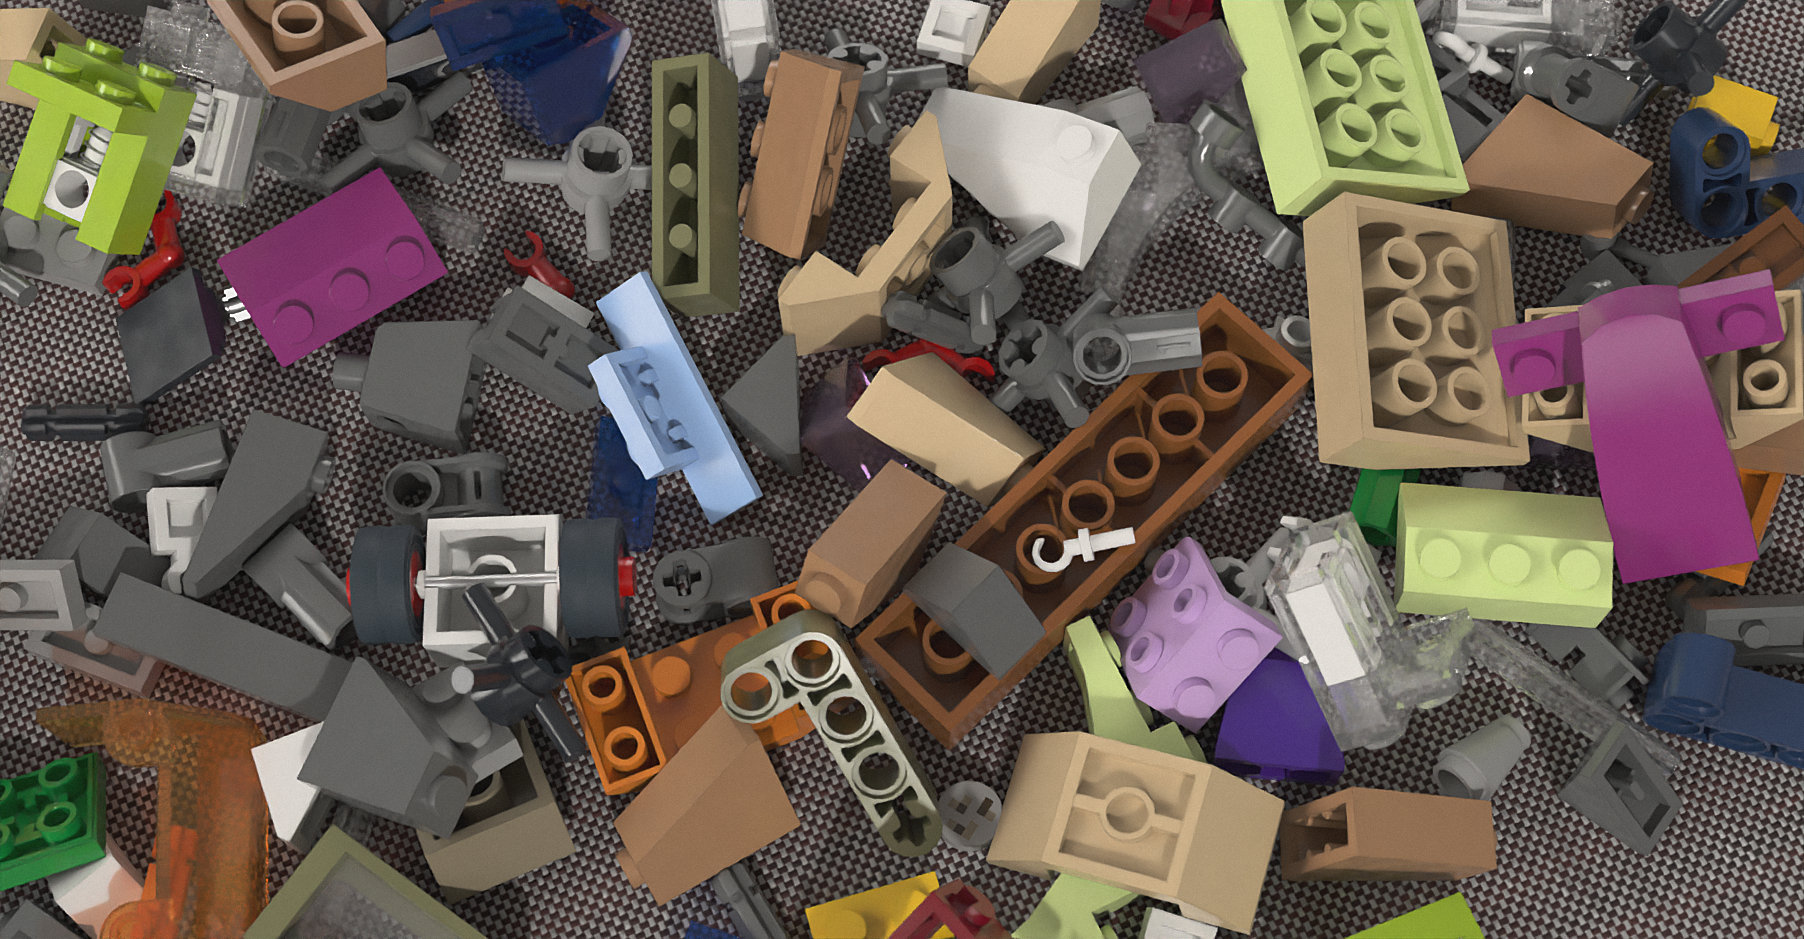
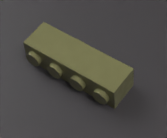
[652,52,740,318]

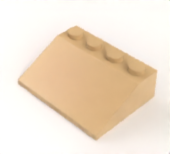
[1303,192,1530,470]

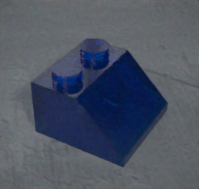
[475,0,633,147]

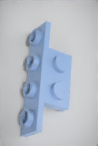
[588,271,763,525]

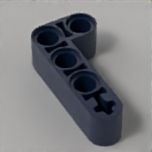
[1669,107,1804,238]
[1642,632,1804,770]

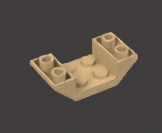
[777,110,952,356]
[1522,289,1804,453]
[986,731,1285,935]

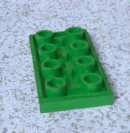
[0,752,106,891]

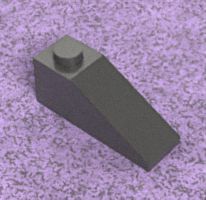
[182,409,336,604]

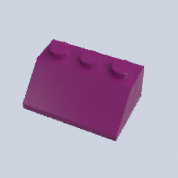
[217,167,449,368]

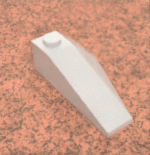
[916,87,1142,271]

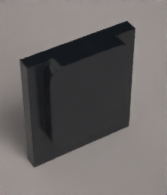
[115,267,226,407]

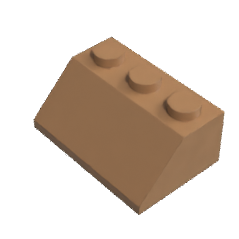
[206,0,387,112]
[738,49,865,260]

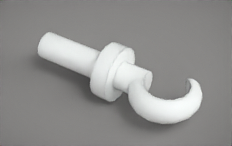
[1432,31,1513,85]
[1032,527,1136,572]

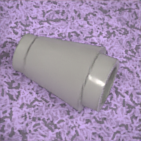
[1433,715,1531,801]

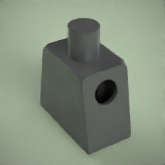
[333,320,487,454]

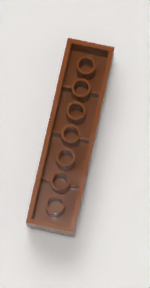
[854,291,1313,751]

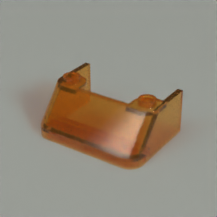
[36,698,269,939]

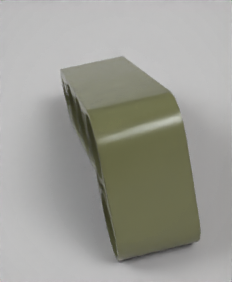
[720,609,943,857]

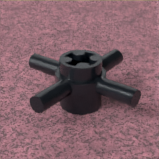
[1619,0,1749,127]
[451,583,591,763]

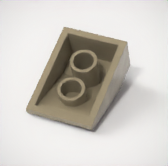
[416,718,576,905]

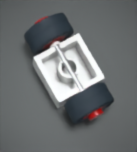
[346,514,637,667]

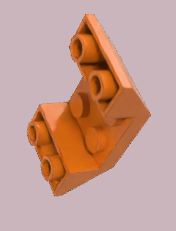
[565,580,857,796]

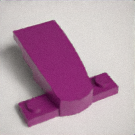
[1492,269,1785,584]

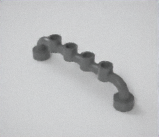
[1188,100,1306,271]

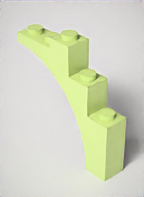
[1011,616,1208,939]

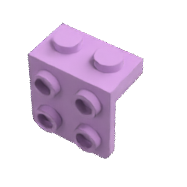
[1107,537,1283,733]

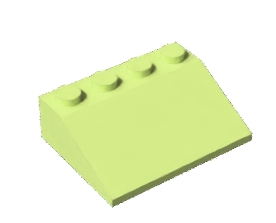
[1221,0,1470,216]

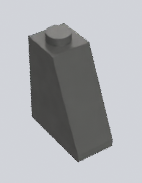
[297,656,479,840]

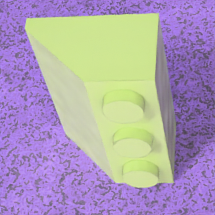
[1394,482,1613,628]

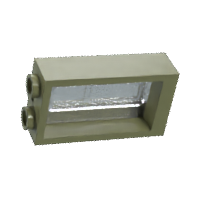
[243,824,488,939]

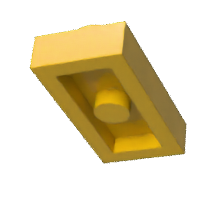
[805,871,954,939]

